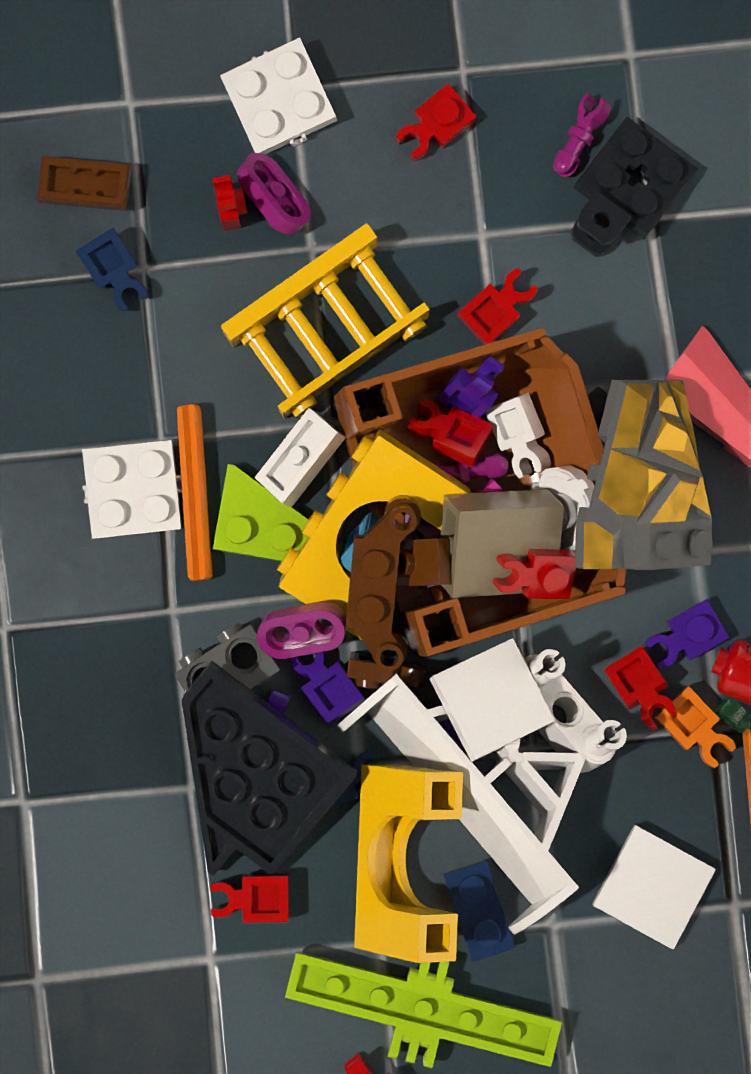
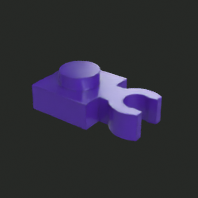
[643,599,729,669]
[290,652,365,727]

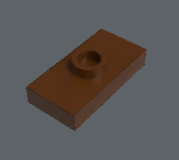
[37,156,132,211]
[396,538,451,586]

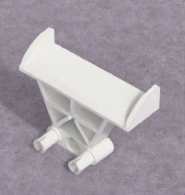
[337,649,627,934]

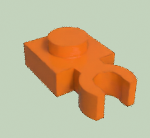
[654,686,736,768]

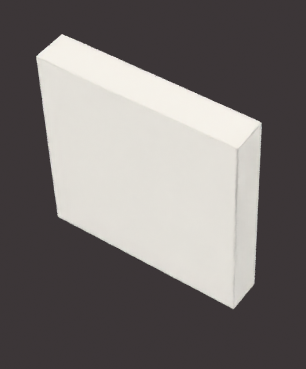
[430,638,555,762]
[592,825,716,949]

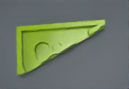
[213,464,342,562]

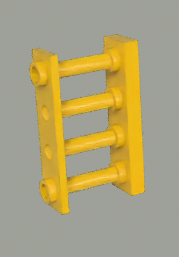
[221,223,430,419]

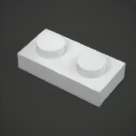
[255,408,346,507]

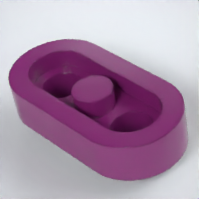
[237,153,311,235]
[257,602,347,659]

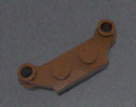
[345,495,421,671]

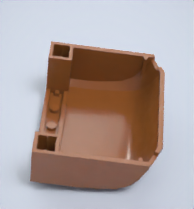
[334,328,627,657]

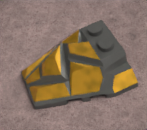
[575,380,713,570]

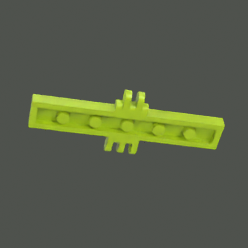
[285,951,562,1068]

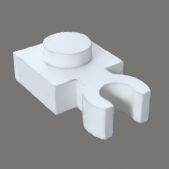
[485,393,551,478]

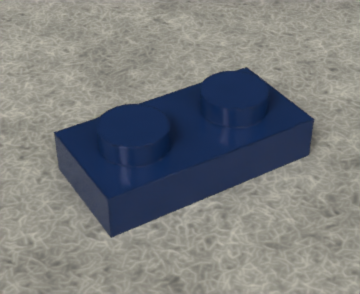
[443,860,515,962]

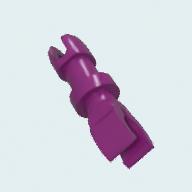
[553,93,611,177]
[431,453,509,484]

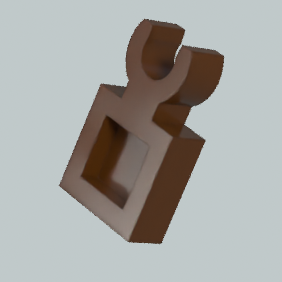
[346,652,426,689]

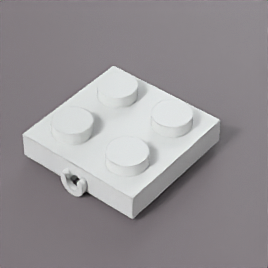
[220,37,338,155]
[82,440,183,539]

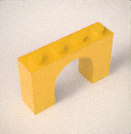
[277,429,471,640]
[354,765,463,963]

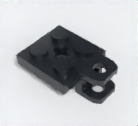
[571,117,698,257]

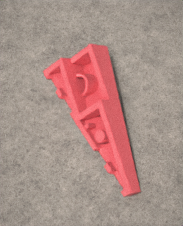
[663,326,751,468]

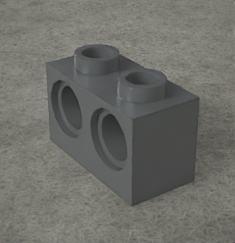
[174,623,281,693]

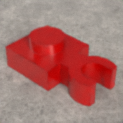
[396,84,476,162]
[212,174,247,231]
[457,268,538,345]
[407,399,493,468]
[493,549,576,599]
[604,645,678,732]
[210,875,289,923]

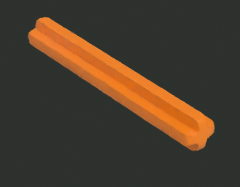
[177,404,213,581]

